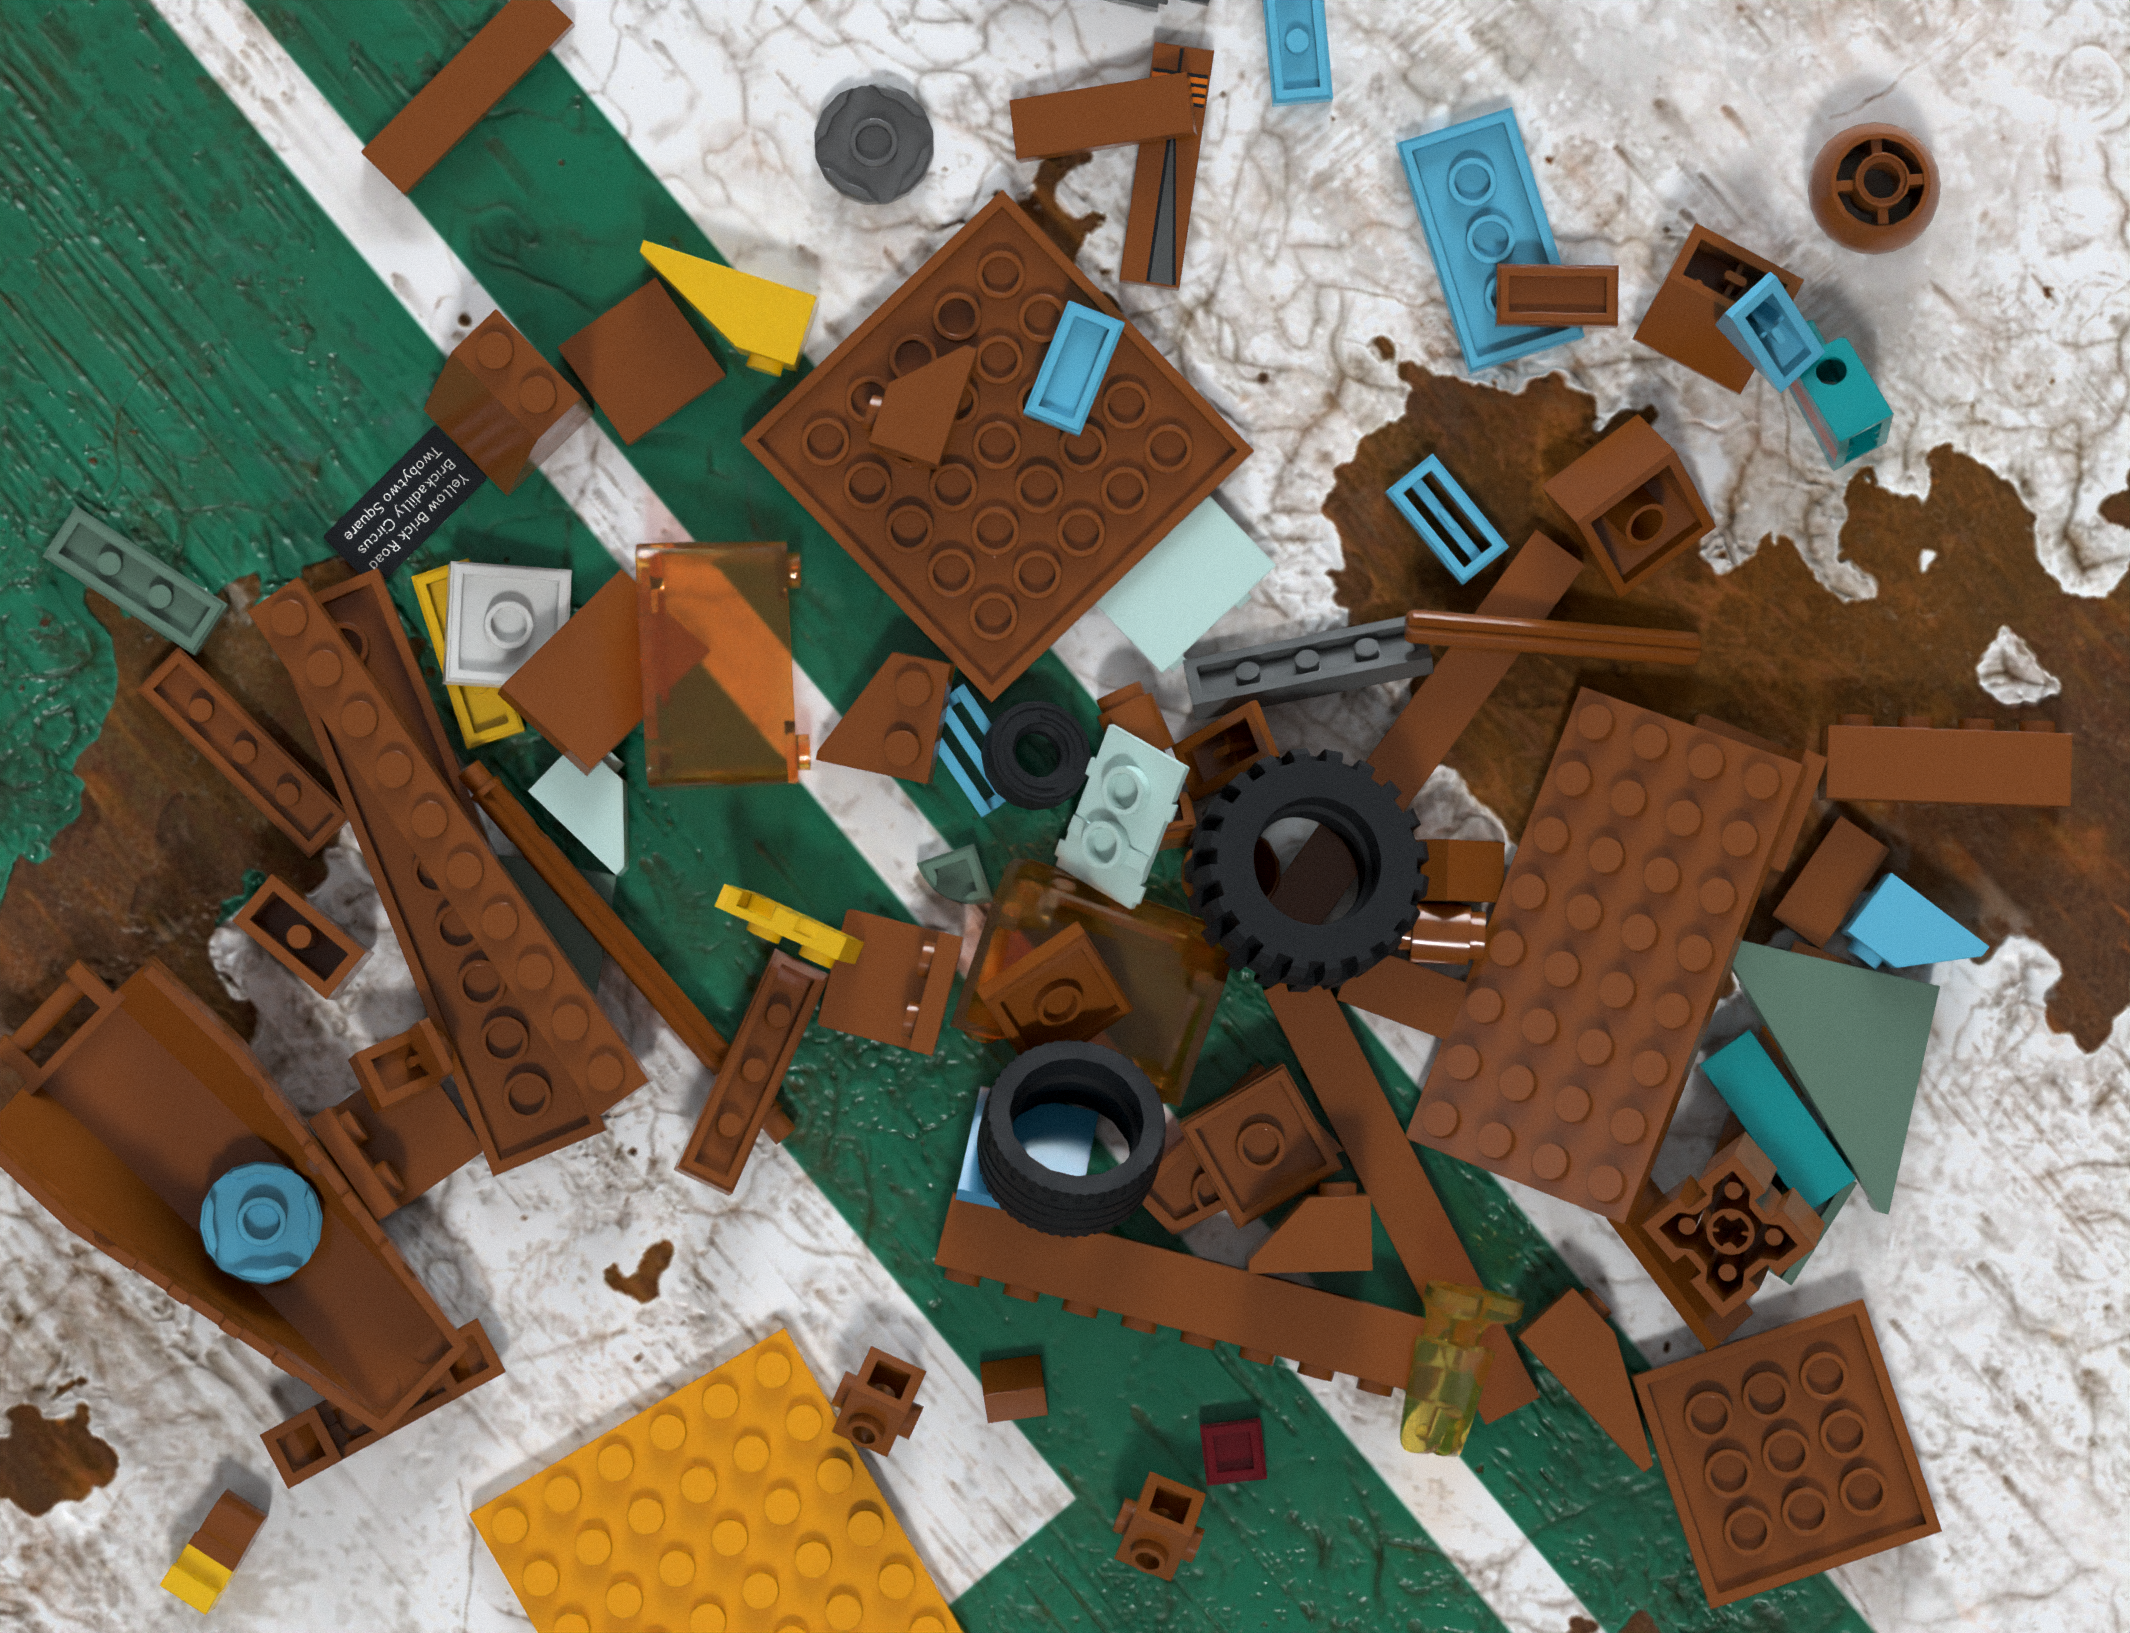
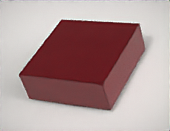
[1199,1417,1267,1486]

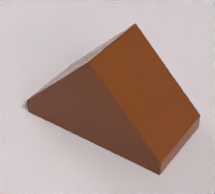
[1172,700,1280,802]
[1416,839,1505,903]

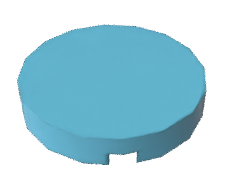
[199,1161,323,1285]

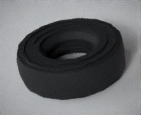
[981,700,1092,811]

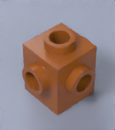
[831,1346,927,1457]
[1112,1471,1206,1582]

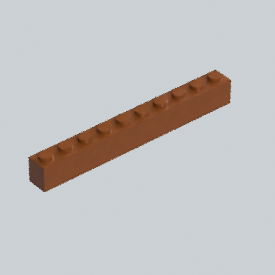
[247,577,654,1116]

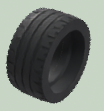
[977,1040,1166,1238]

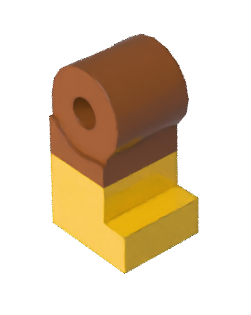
[160,1488,269,1615]

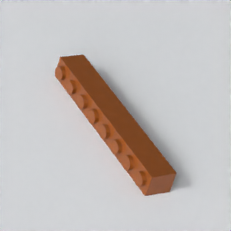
[934,1191,1427,1397]

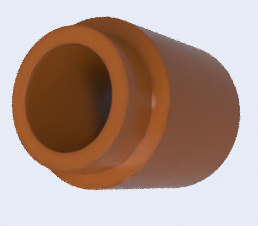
[1096,681,1175,753]
[1398,902,1486,965]

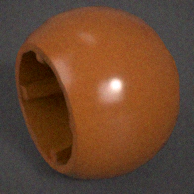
[1808,122,1941,255]

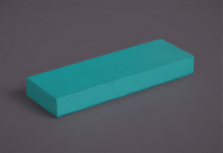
[1698,1029,1856,1210]

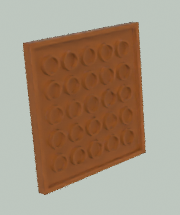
[740,189,1254,703]

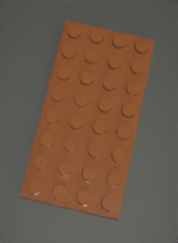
[1406,686,1808,1226]

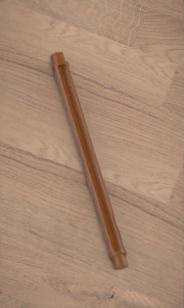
[458,759,797,1145]

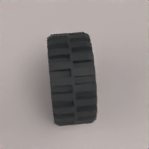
[1184,748,1429,992]

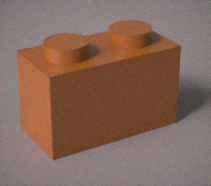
[233,874,375,1000]

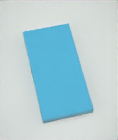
[1395,107,1585,375]

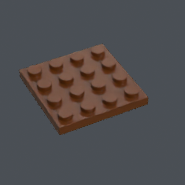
[1630,1298,1942,1609]

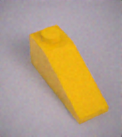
[640,240,819,377]

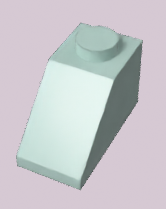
[528,752,629,877]

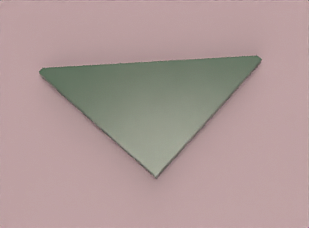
[1731,941,1940,1215]

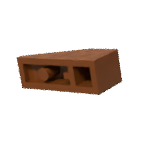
[1515,1285,1653,1473]

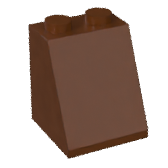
[423,309,594,497]

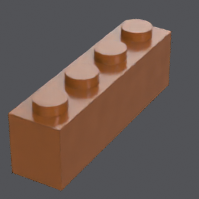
[1818,714,2073,809]

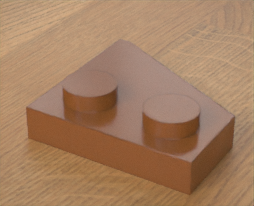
[816,652,956,784]

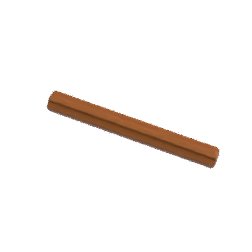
[1404,610,1701,665]

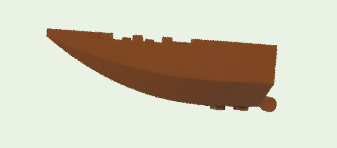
[0,955,469,1436]

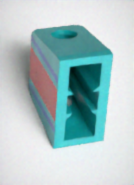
[1788,320,1894,471]

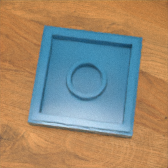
[956,1086,1099,1210]

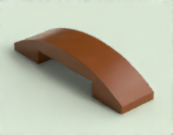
[260,1318,506,1489]

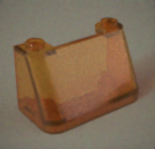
[635,541,811,792]
[950,859,1230,1107]

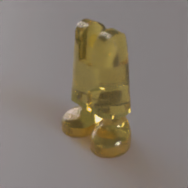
[1400,1280,1525,1457]

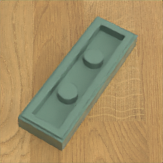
[42,506,230,656]

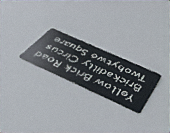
[324,426,487,580]

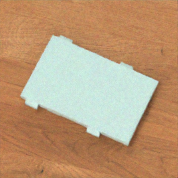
[1096,495,1276,674]
[1054,724,1190,910]

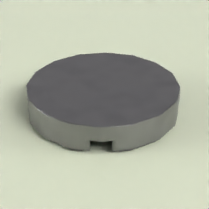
[814,84,934,205]

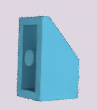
[1840,873,1989,971]

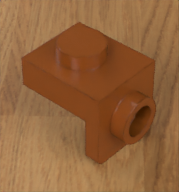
[348,1017,454,1114]

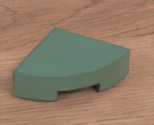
[916,844,993,905]

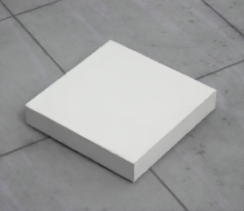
[443,561,572,688]

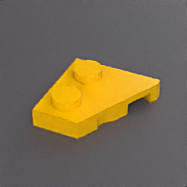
[714,884,865,969]

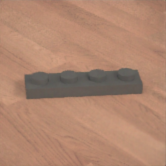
[1183,616,1434,721]

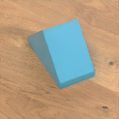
[1715,272,1825,393]

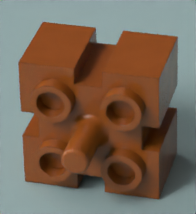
[1642,1131,1826,1318]

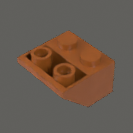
[1632,223,1804,395]

